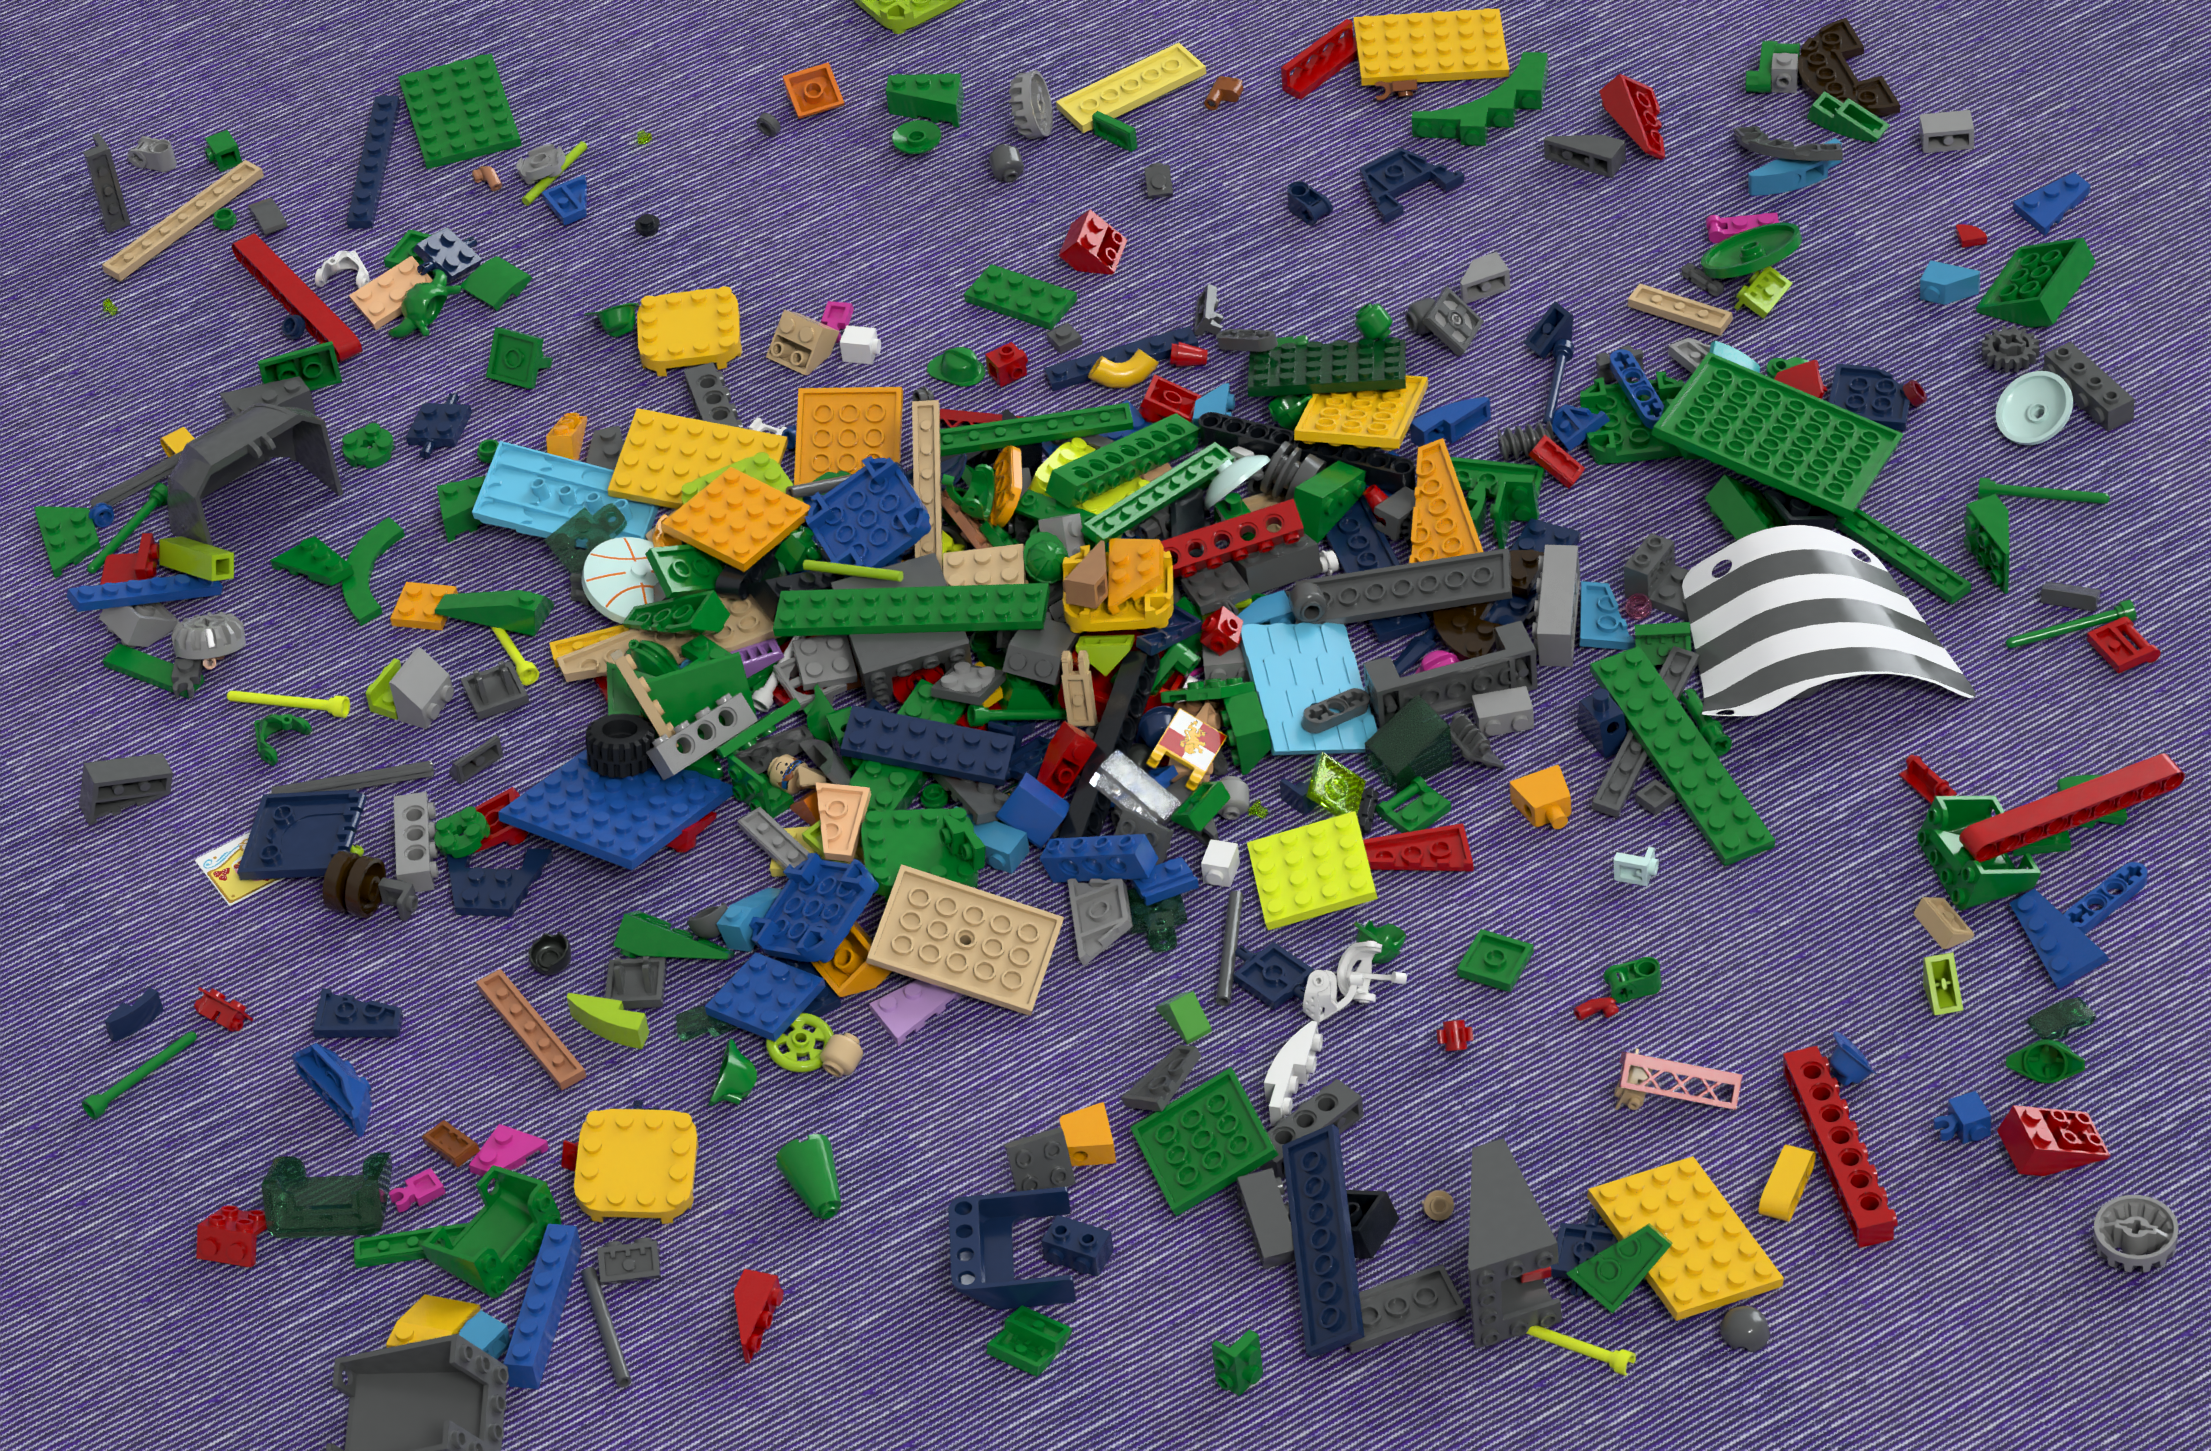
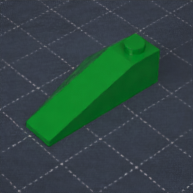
[435,590,554,636]
[622,590,731,636]
[977,651,1053,710]
[613,910,735,959]

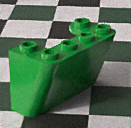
[1917,795,2041,910]
[421,1165,561,1298]

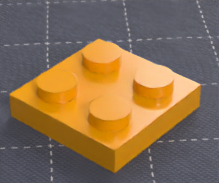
[390,582,458,631]

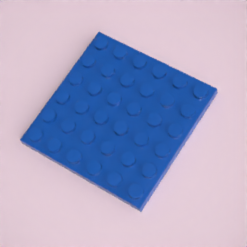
[498,749,733,870]

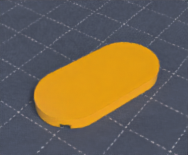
[989,445,1022,527]

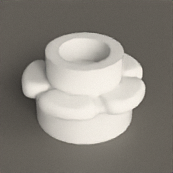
[1319,550,1339,576]

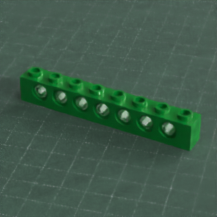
[1045,413,1200,508]

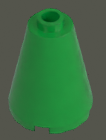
[775,1134,841,1219]

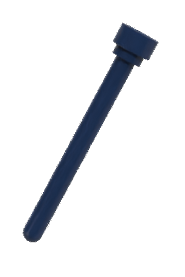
[1543,339,1574,425]

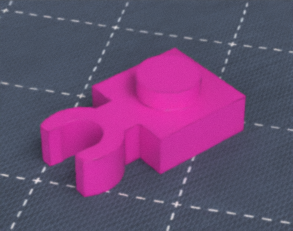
[821,301,854,343]
[389,1168,446,1212]

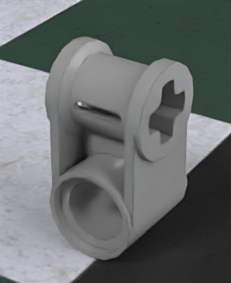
[127,136,177,172]

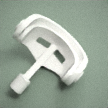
[315,250,370,289]
[1337,941,1407,1004]
[1303,970,1364,1025]

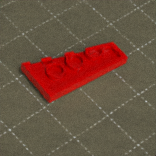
[1363,823,1474,871]

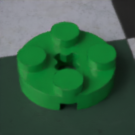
[342,423,395,469]
[434,807,490,858]

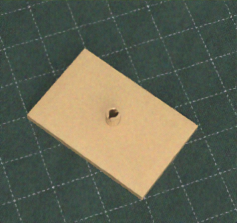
[866,864,1064,1016]

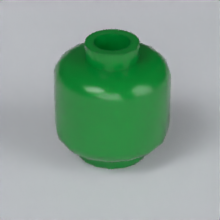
[1355,302,1393,341]

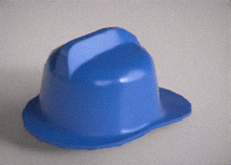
[1829,1031,1877,1086]

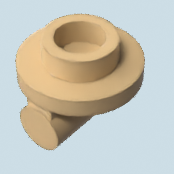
[1422,1190,1454,1221]

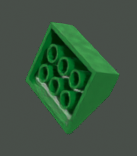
[1975,237,2096,328]
[638,652,757,740]

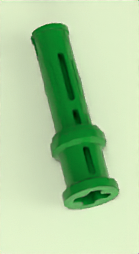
[1680,689,1732,756]

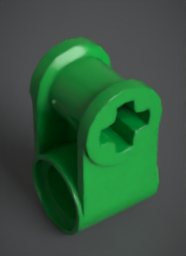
[1603,957,1662,1003]

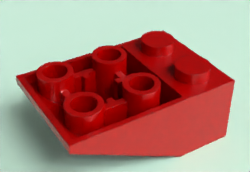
[1997,1105,2110,1176]

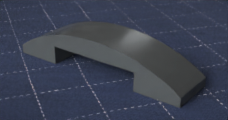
[799,739,850,785]

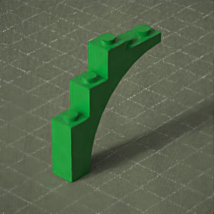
[1411,52,1548,146]

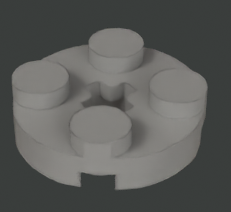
[516,144,566,184]

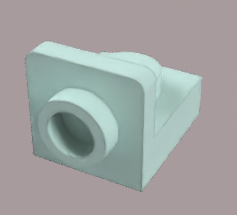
[1614,847,1659,886]

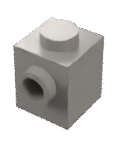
[1771,53,1798,93]

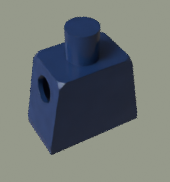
[1577,688,1627,759]

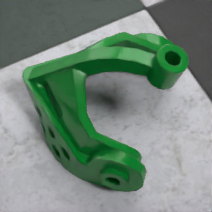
[941,464,995,521]
[254,714,312,766]

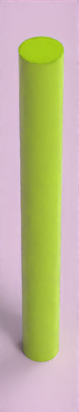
[522,141,588,206]
[803,560,903,582]

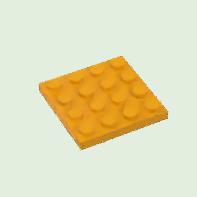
[794,387,903,485]
[662,467,811,572]

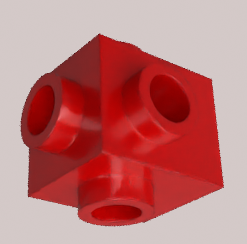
[985,342,1028,387]
[1200,606,1243,657]

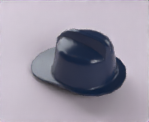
[1135,706,1178,750]

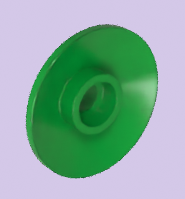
[892,120,941,154]

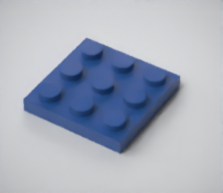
[705,952,826,1042]

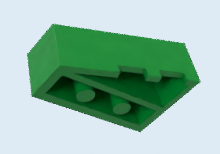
[886,73,964,128]

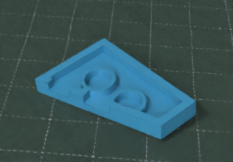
[1579,581,1635,650]

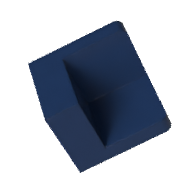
[1279,776,1325,816]

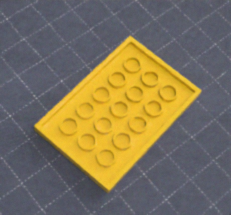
[1353,8,1509,86]
[1294,375,1428,451]
[608,408,788,509]
[1587,1156,1784,1321]

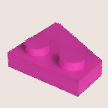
[469,1124,549,1181]

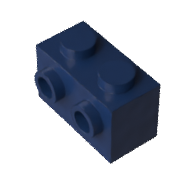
[1041,1215,1114,1277]

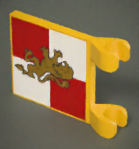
[1146,708,1227,791]

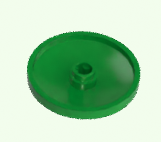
[1701,223,1802,279]

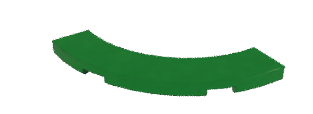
[342,517,405,626]

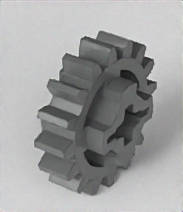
[1982,325,2040,373]

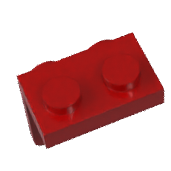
[100,533,159,585]
[196,1205,274,1267]

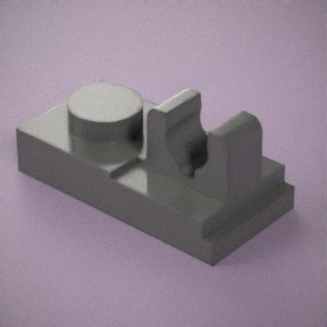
[1194,284,1224,336]

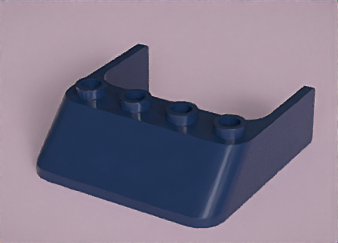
[949,1187,1076,1310]

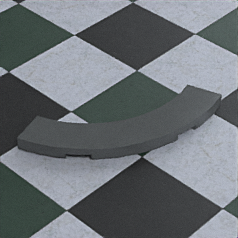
[1734,126,1843,161]

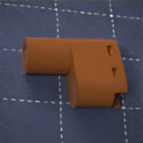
[1204,76,1244,110]

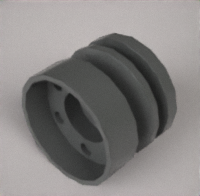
[1260,441,1327,501]

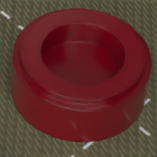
[1903,380,1927,407]

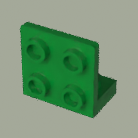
[1490,474,1540,549]
[727,754,794,819]

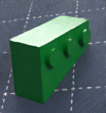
[1294,461,1366,543]
[437,476,486,543]

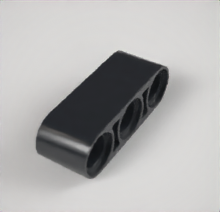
[715,546,776,601]

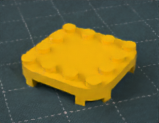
[637,286,742,376]
[1062,545,1174,633]
[574,1109,699,1224]

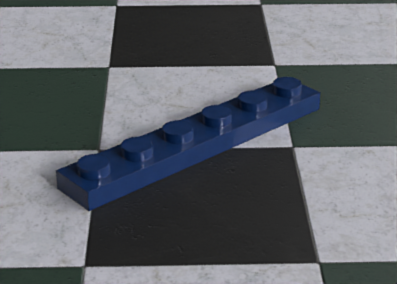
[1044,326,1199,391]

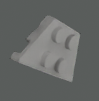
[1067,879,1133,965]

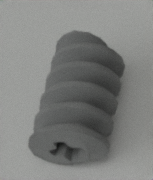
[1497,421,1554,461]

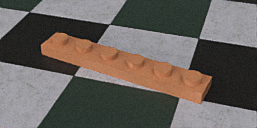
[476,969,586,1091]

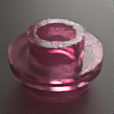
[1625,593,1653,619]

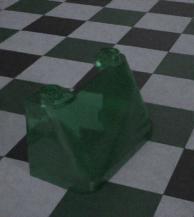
[261,1152,392,1238]

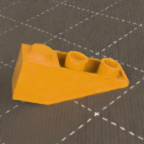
[546,413,587,461]

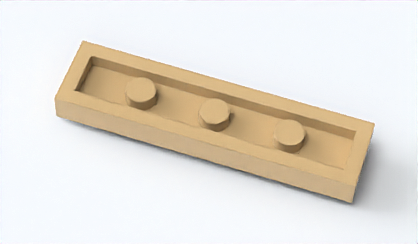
[1628,284,1733,336]
[610,649,678,748]

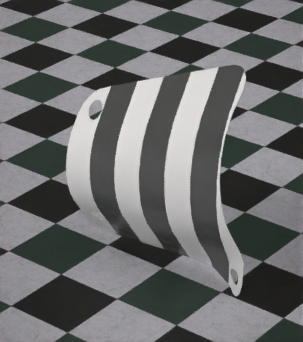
[1682,525,1976,716]

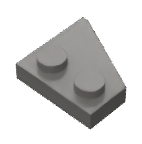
[1668,338,1711,374]

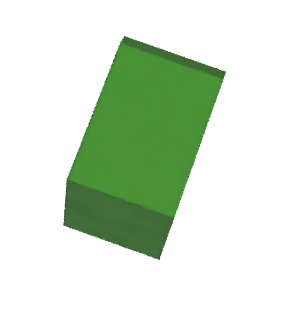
[1156,991,1212,1045]

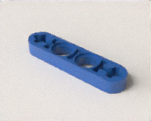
[1610,349,1664,429]
[2063,862,2148,934]

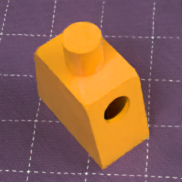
[1509,765,1572,829]
[1059,1102,1116,1166]

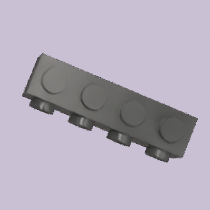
[2043,341,2135,431]

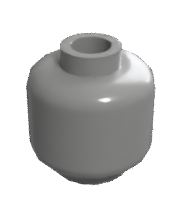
[1218,776,1250,820]

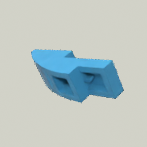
[1748,138,1842,196]

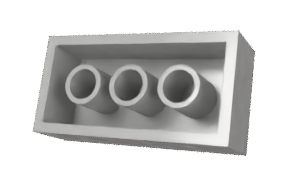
[1532,545,1580,667]

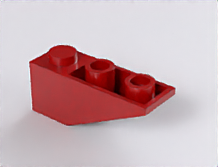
[1037,721,1097,798]
[734,1269,784,1364]

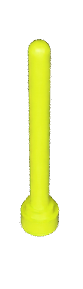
[490,626,539,685]
[227,691,350,718]
[1526,1326,1636,1376]

